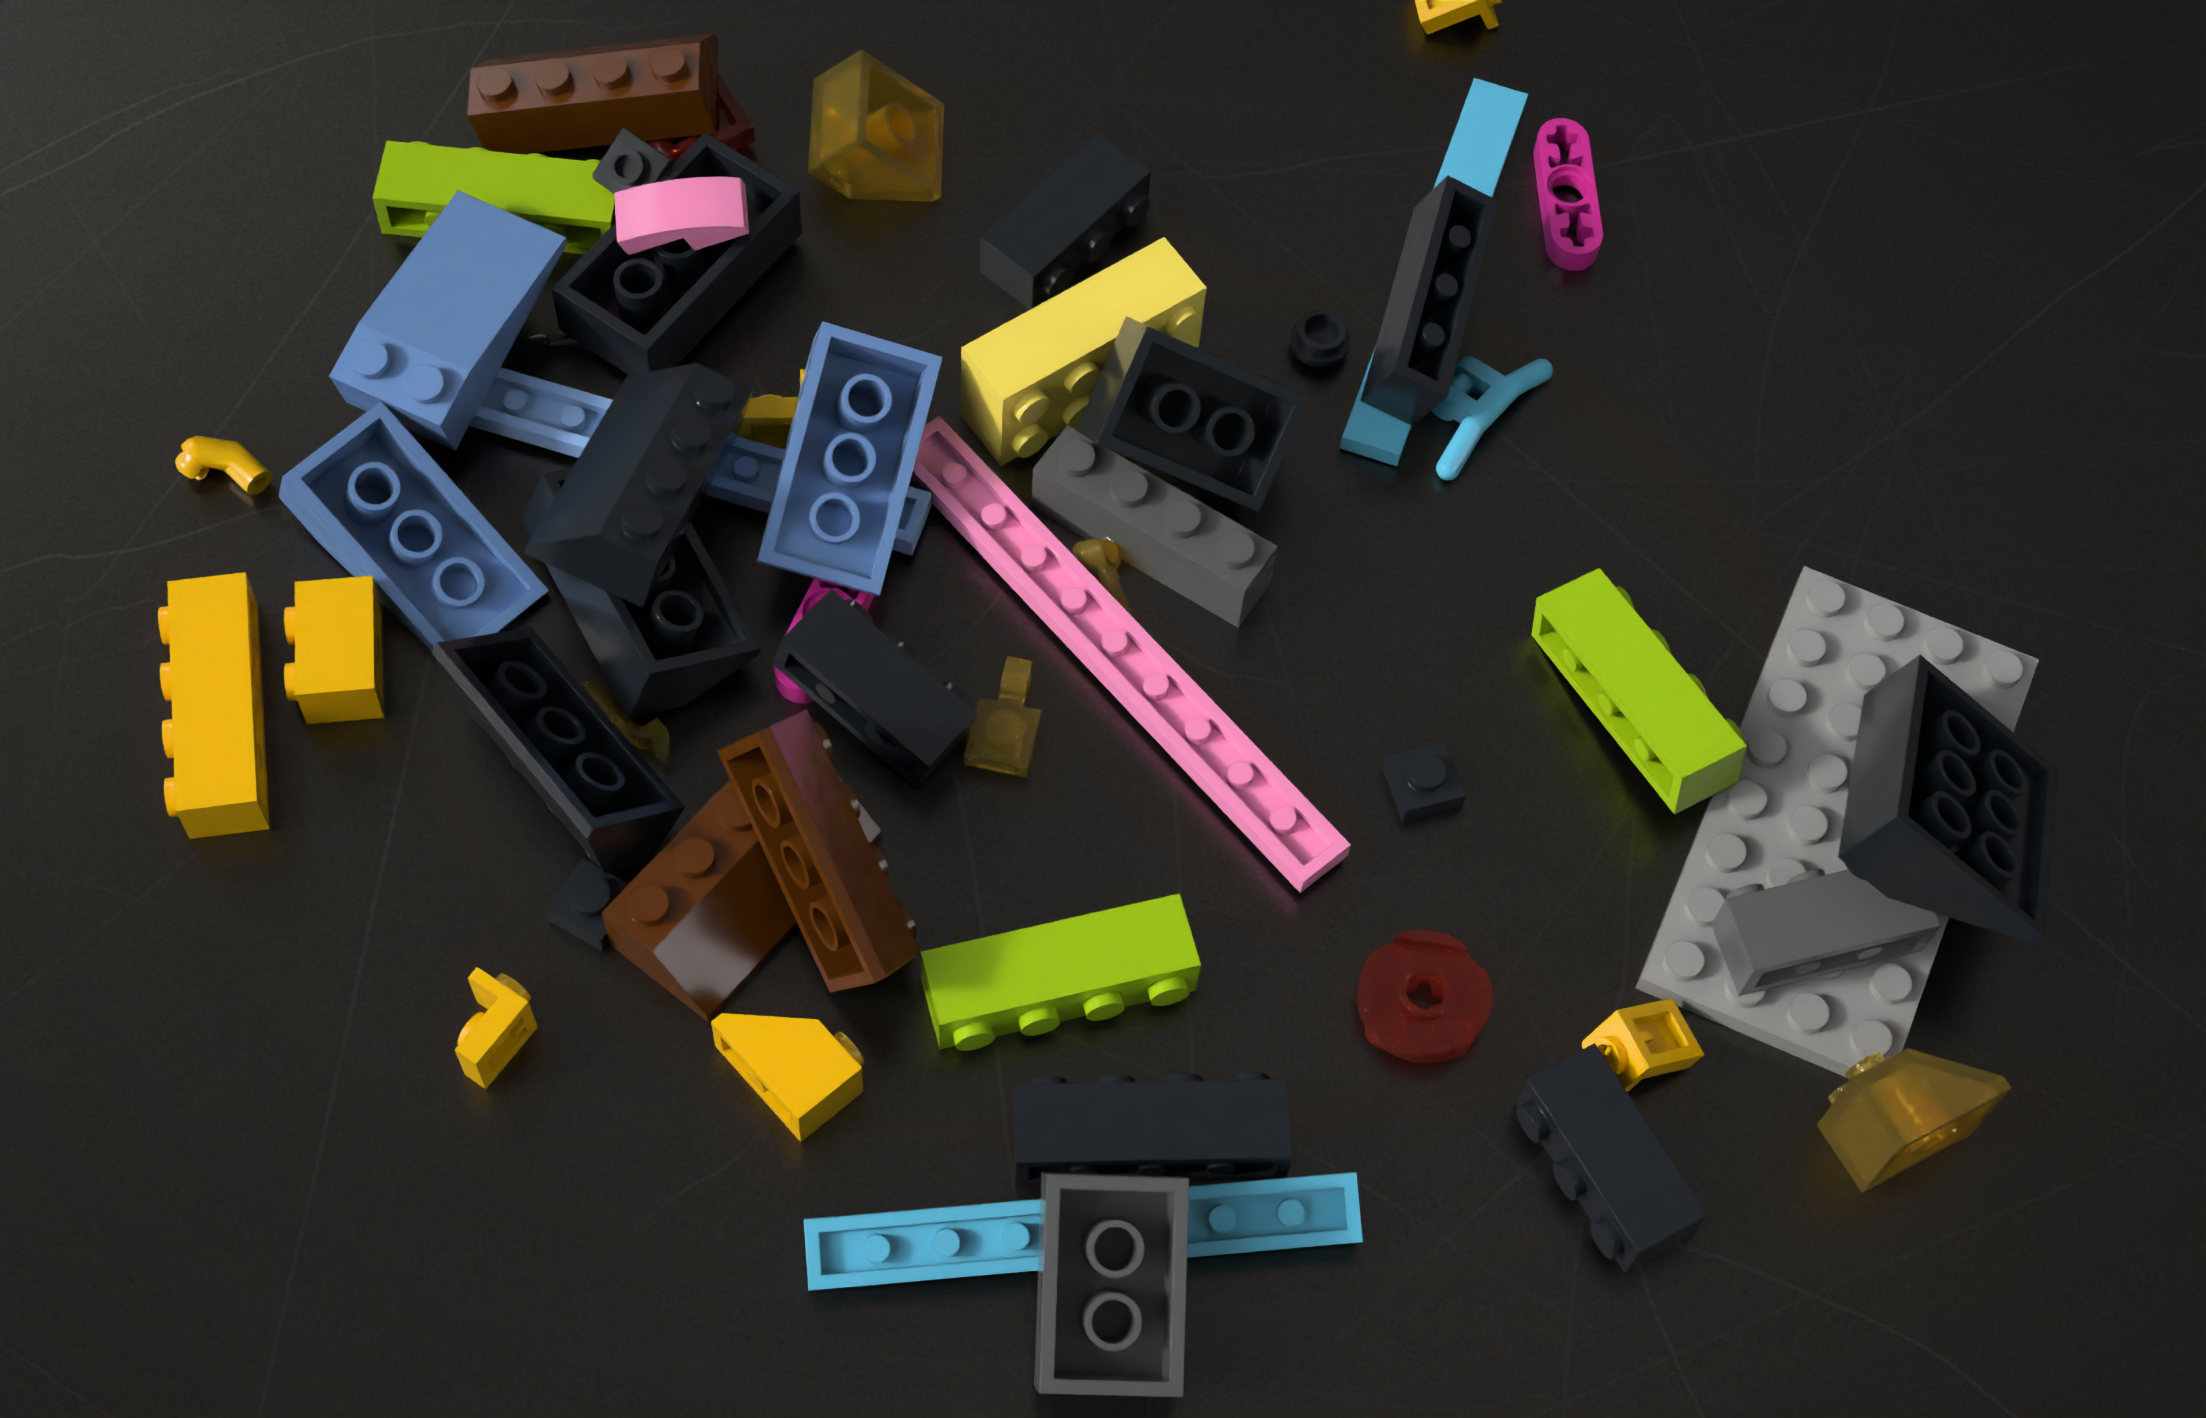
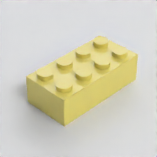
[960,237,1207,466]

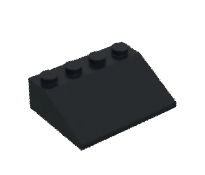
[1838,654,2058,944]

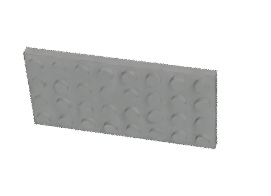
[1635,566,2039,1093]

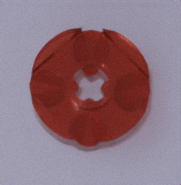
[1356,930,1492,1063]

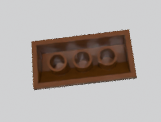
[467,33,718,154]
[717,710,920,993]
[602,774,882,1022]

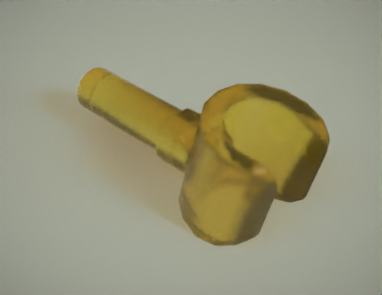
[1073,538,1132,616]

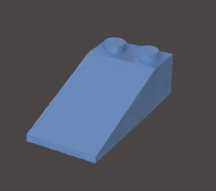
[329,190,568,451]
[756,321,943,596]
[279,401,549,651]

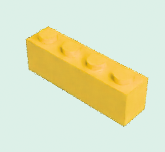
[158,572,269,839]

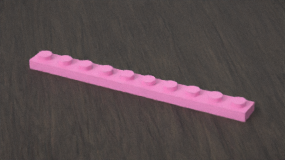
[910,416,1351,893]

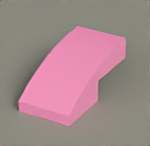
[614,177,749,255]

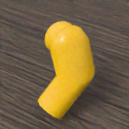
[175,435,272,496]

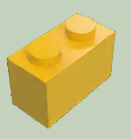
[284,576,385,724]

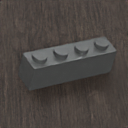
[1031,425,1278,628]

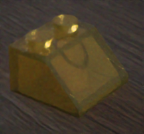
[808,49,944,202]
[1817,1048,2011,1193]

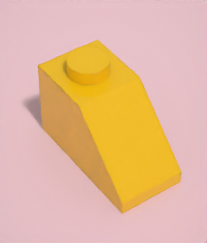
[711,1013,864,1142]

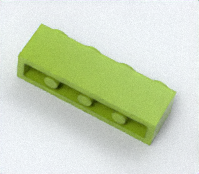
[372,141,616,254]
[1531,568,1747,814]
[921,893,1201,1051]

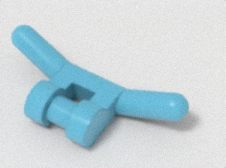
[1431,356,1553,480]

